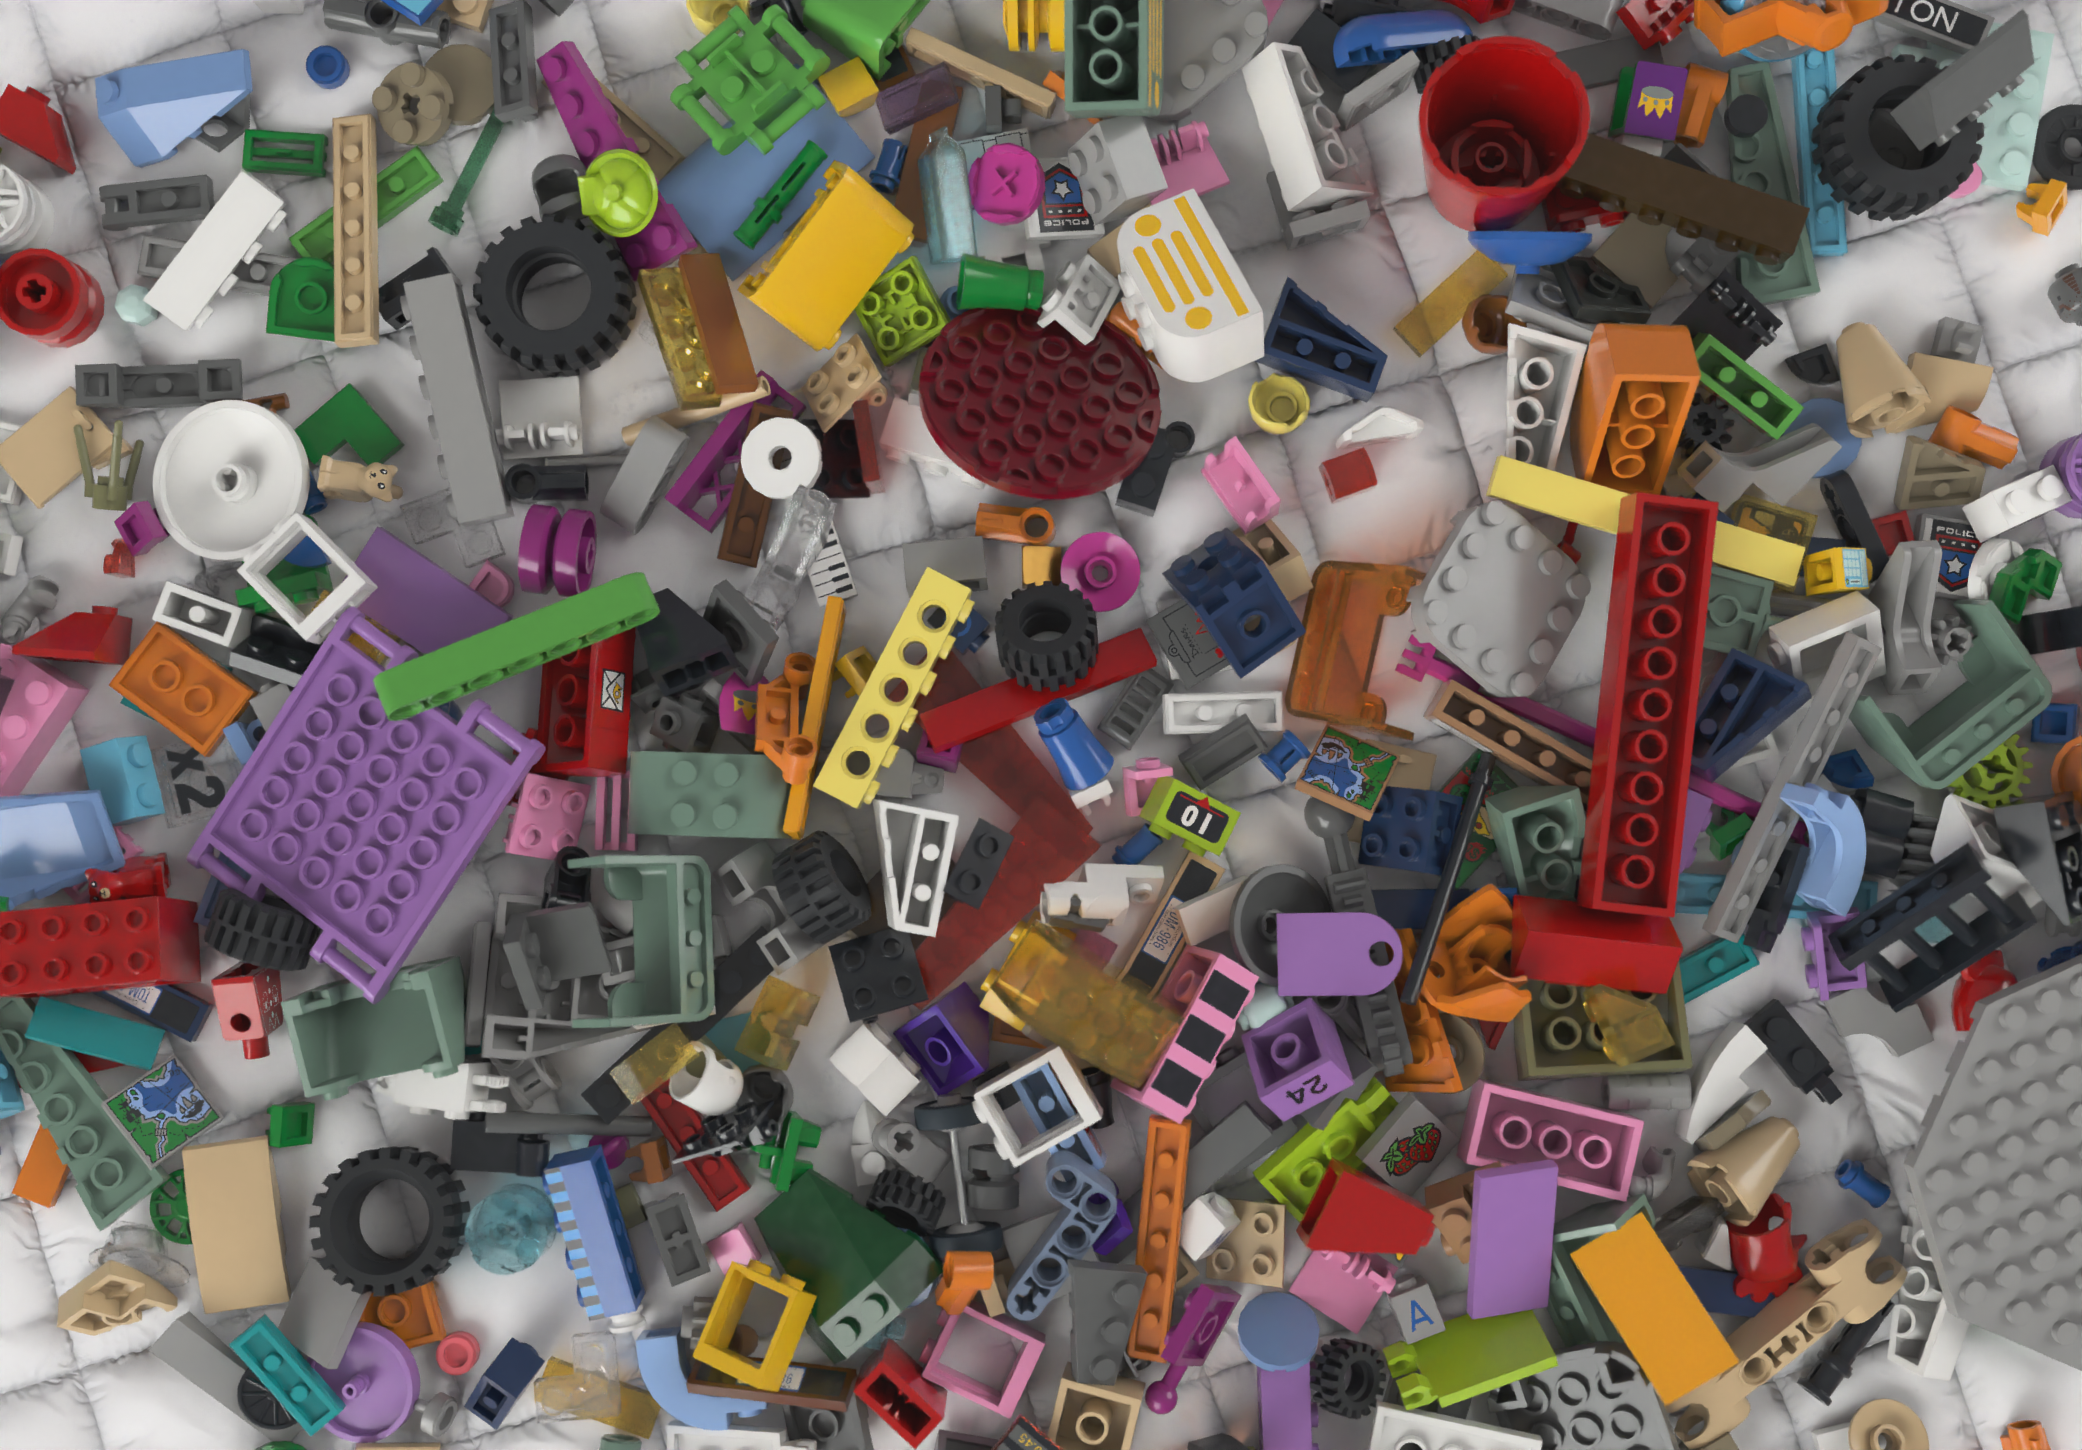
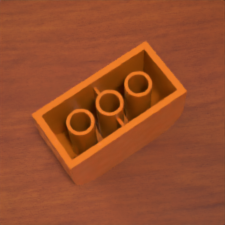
[1570,323,1701,495]

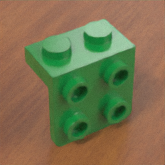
[235,515,334,614]

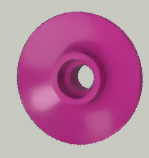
[1060,532,1140,612]

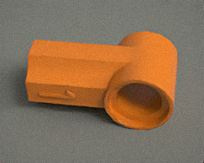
[1672,62,1729,148]
[1928,405,2019,470]
[975,503,1056,546]
[935,1251,994,1315]

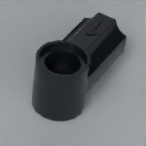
[504,463,589,505]

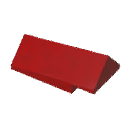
[1511,895,1683,994]

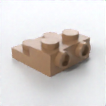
[1424,1161,1503,1264]

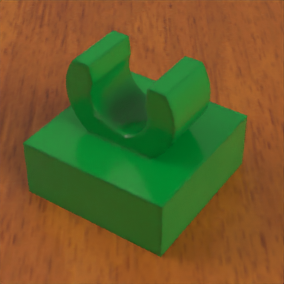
[1705,808,1753,861]
[265,1101,315,1148]

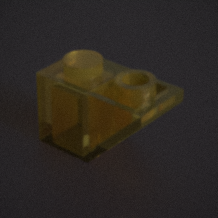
[1583,984,1675,1068]

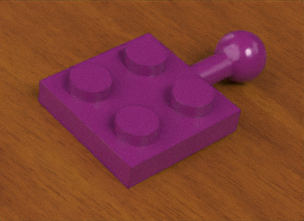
[1145,1283,1242,1415]

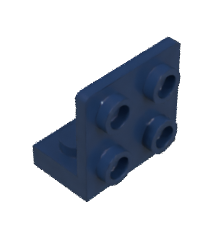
[1358,786,1463,876]

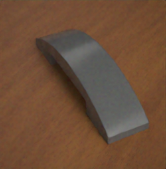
[75,359,243,408]

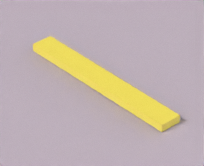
[1486,455,1806,587]

